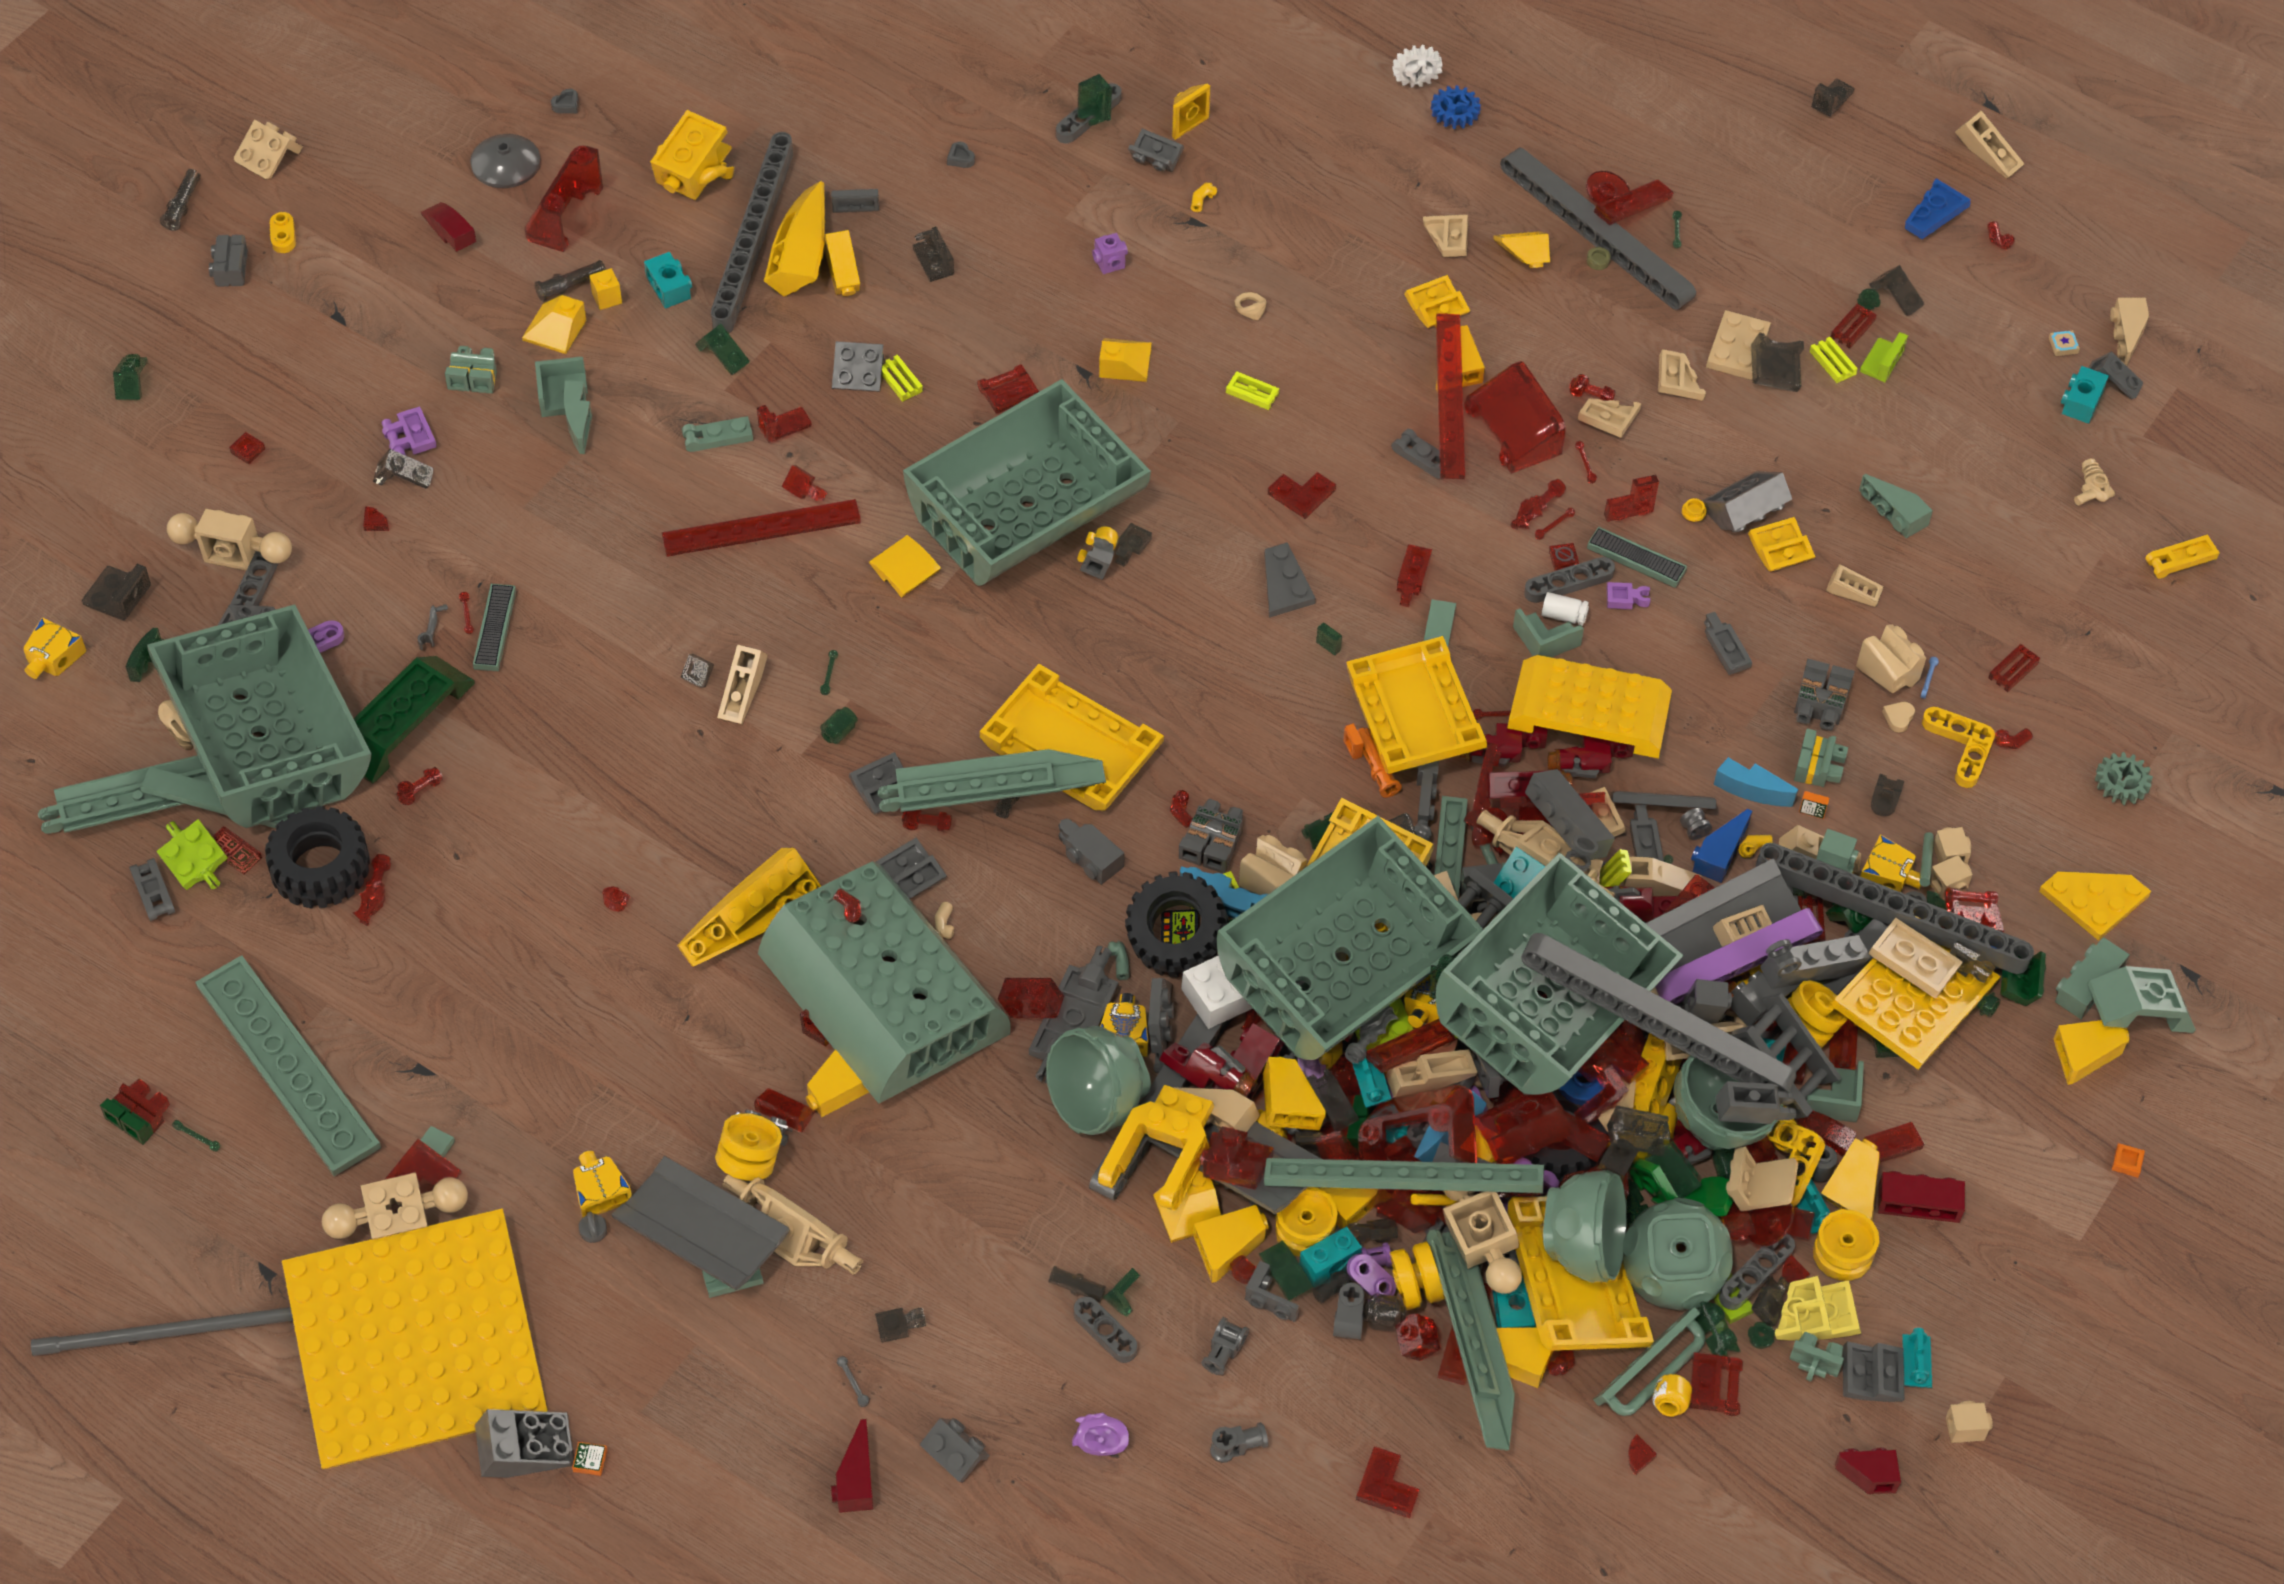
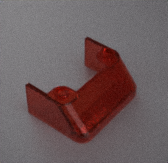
[1358,1085,1477,1163]

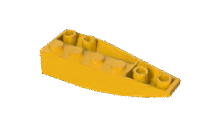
[764,181,825,297]
[677,848,821,967]

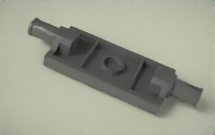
[1029,946,1119,1083]

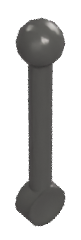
[837,1356,869,1407]

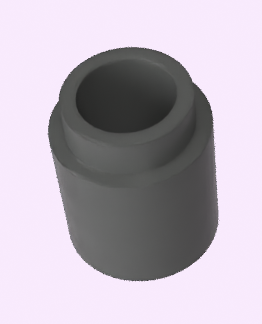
[1808,1145,1837,1182]

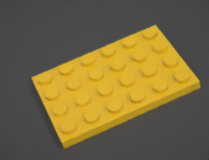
[1831,916,2001,1070]

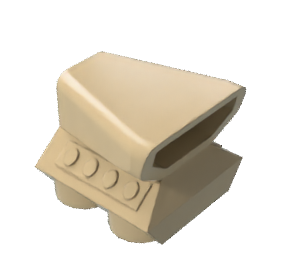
[1856,625,1926,693]
[1239,835,1307,895]

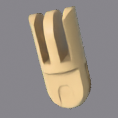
[158,700,193,750]

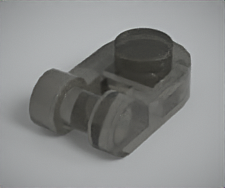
[1871,774,1905,816]

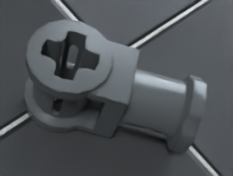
[1201,1317,1249,1375]
[1210,1422,1268,1463]

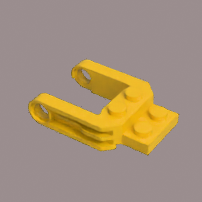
[1098,1085,1214,1211]

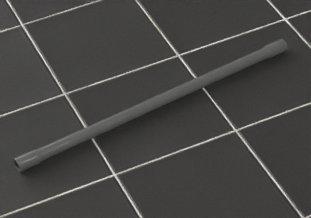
[31,1307,293,1356]

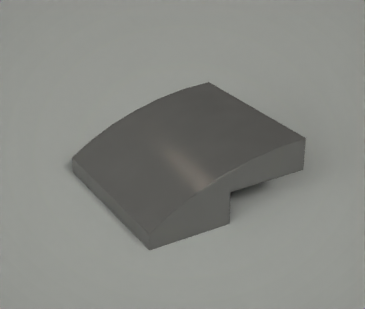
[849,752,903,815]
[876,838,947,899]
[1842,1341,1904,1402]

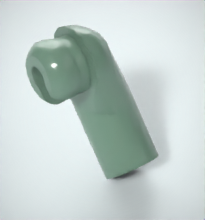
[1107,941,1129,980]

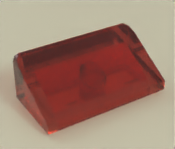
[754,1088,816,1132]

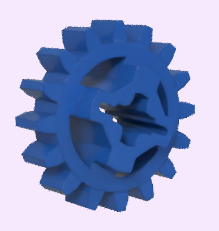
[1431,85,1481,129]

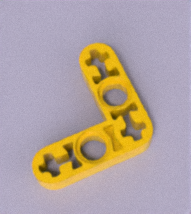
[1922,707,1995,788]
[1763,1120,1825,1208]

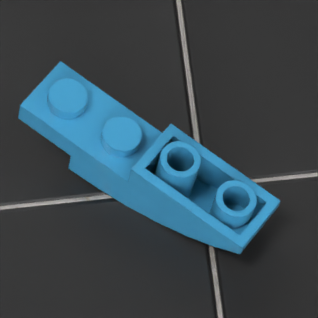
[1180,866,1268,919]

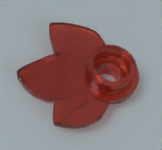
[1464,807,1508,854]

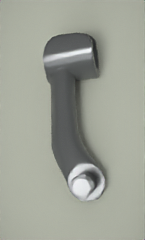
[417,604,448,650]

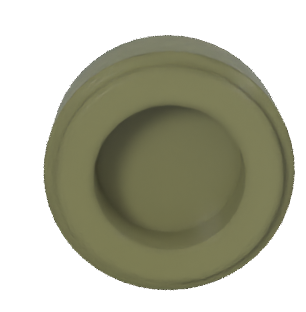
[1586,247,1611,270]

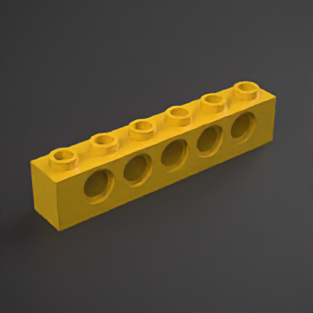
[1608,1033,1682,1165]

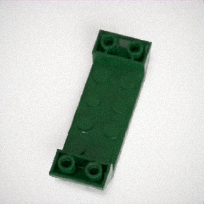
[353,656,475,784]

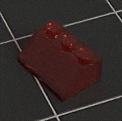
[1472,1092,1573,1164]

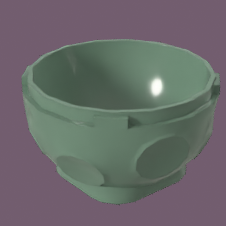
[1046,1026,1151,1135]
[1674,1055,1784,1150]
[1543,1170,1627,1283]
[1623,1198,1733,1311]

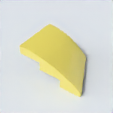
[1775,1276,1861,1341]

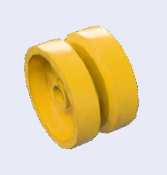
[1787,980,1848,1048]
[715,1113,782,1181]
[1275,1187,1338,1257]
[1813,1209,1879,1281]
[1389,1241,1444,1311]

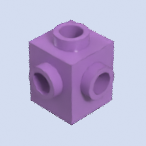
[1092,233,1128,274]

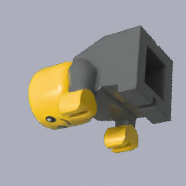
[1077,526,1118,580]

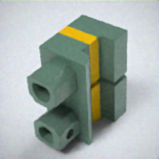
[445,346,497,394]
[1794,728,1848,787]

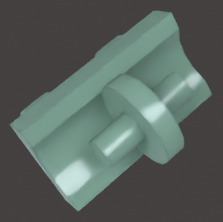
[1789,1332,1844,1382]

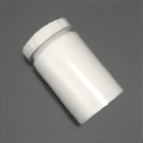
[1541,592,1589,626]

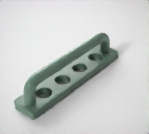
[1593,1307,1705,1416]

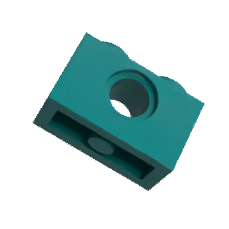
[644,251,693,309]
[2061,366,2109,424]
[1299,1226,1362,1288]
[1492,1275,1537,1328]

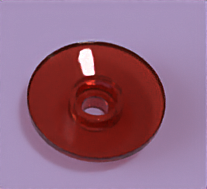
[1586,171,1630,209]
[1747,1203,1794,1247]

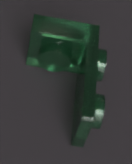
[695,324,749,375]
[113,354,147,400]

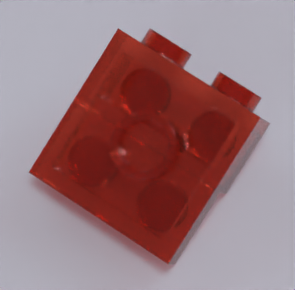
[1200,1126,1274,1190]

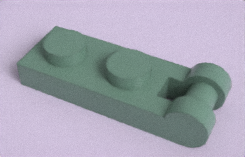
[682,416,753,452]

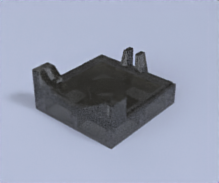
[1751,332,1804,392]

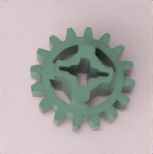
[2095,752,2153,805]

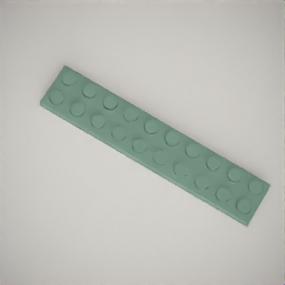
[195,955,381,1176]

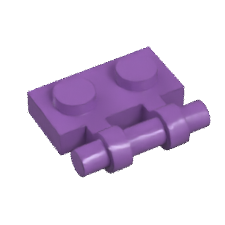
[382,406,437,460]

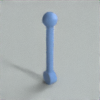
[1920,657,1939,699]

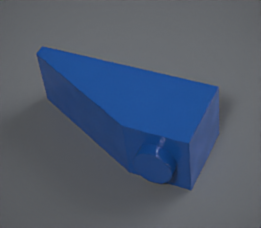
[1691,809,1752,883]

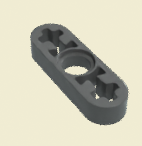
[1074,1297,1137,1363]

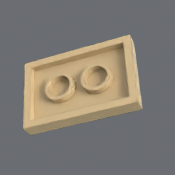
[1706,310,1771,380]
[1869,918,1963,999]

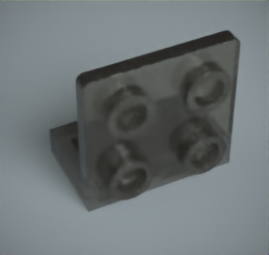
[82,563,151,621]

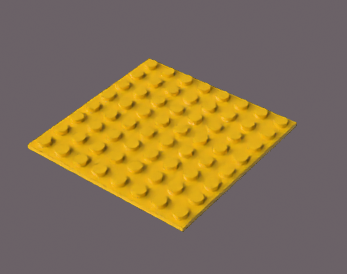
[282,1208,548,1470]

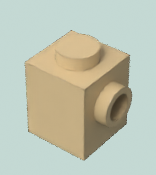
[1933,827,1971,864]
[1930,855,1973,900]
[1946,1401,1992,1443]

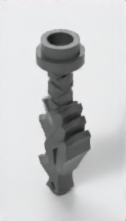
[1345,1005,1398,1064]

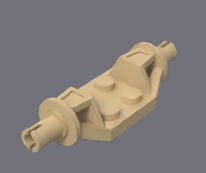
[1477,809,1615,897]
[722,1175,863,1275]

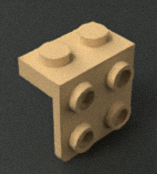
[234,119,303,180]
[1726,1147,1798,1211]

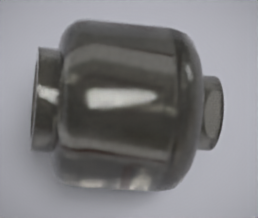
[1363,1293,1406,1332]

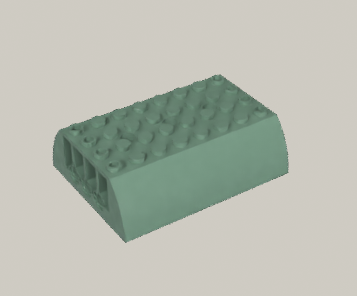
[903,379,1151,586]
[147,604,371,828]
[1217,816,1483,1060]
[1436,852,1684,1095]
[758,861,1011,1104]

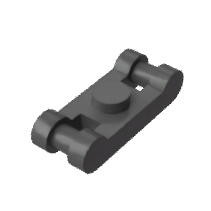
[1391,428,1456,479]
[129,858,175,922]

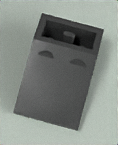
[475,1409,574,1478]

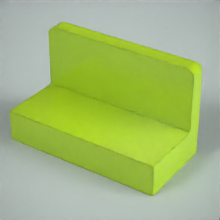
[1860,332,1908,383]

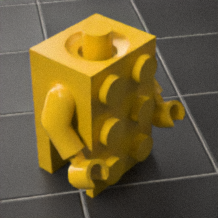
[650,110,734,200]

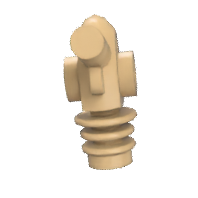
[2074,459,2115,506]

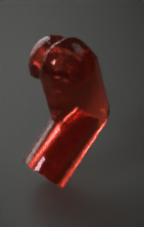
[1995,728,2033,749]
[1170,790,1193,828]
[834,888,862,922]

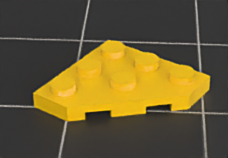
[2039,872,2151,941]

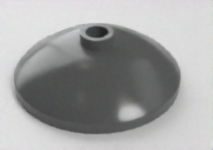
[471,134,540,188]

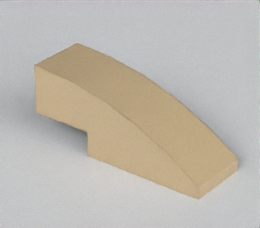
[1386,1050,1478,1098]

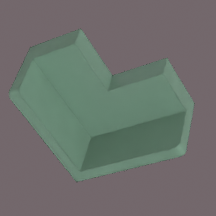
[535,357,588,417]
[1513,608,1584,658]
[1806,1061,1864,1123]

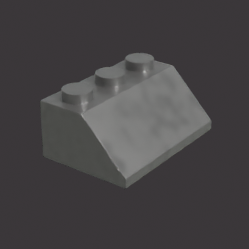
[1702,471,1792,532]

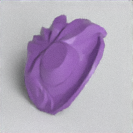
[1072,1413,1129,1456]

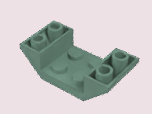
[2087,966,2196,1033]

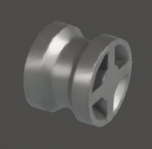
[1680,808,1712,840]

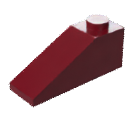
[831,1419,873,1513]

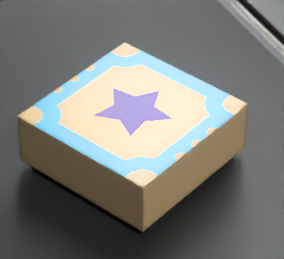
[2048,330,2080,356]

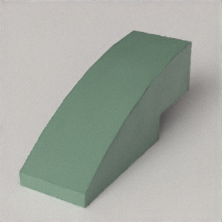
[563,380,592,454]

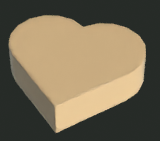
[1882,702,1915,733]

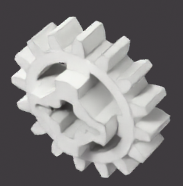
[1392,45,1442,87]

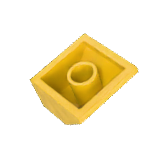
[1172,83,1210,140]
[1493,231,1550,268]
[522,295,586,354]
[1099,338,1152,382]
[1153,1170,1221,1243]

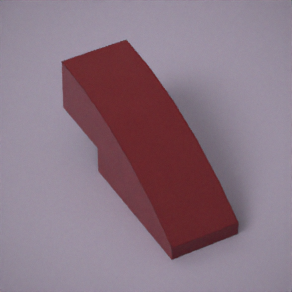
[421,202,476,252]

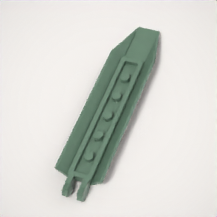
[877,749,1106,812]
[38,755,211,834]
[1426,1229,1515,1451]

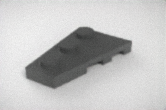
[1264,542,1316,618]

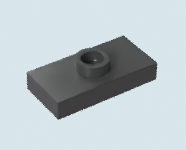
[831,189,879,213]

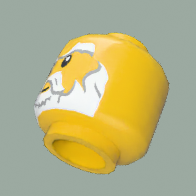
[1653,1374,1692,1417]

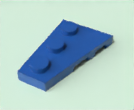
[1905,178,1971,239]

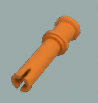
[1357,728,1402,798]

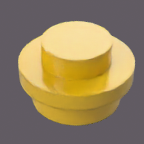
[1682,498,1706,522]

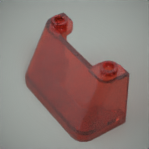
[524,145,603,252]
[1464,361,1566,474]

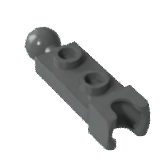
[1411,761,1439,841]

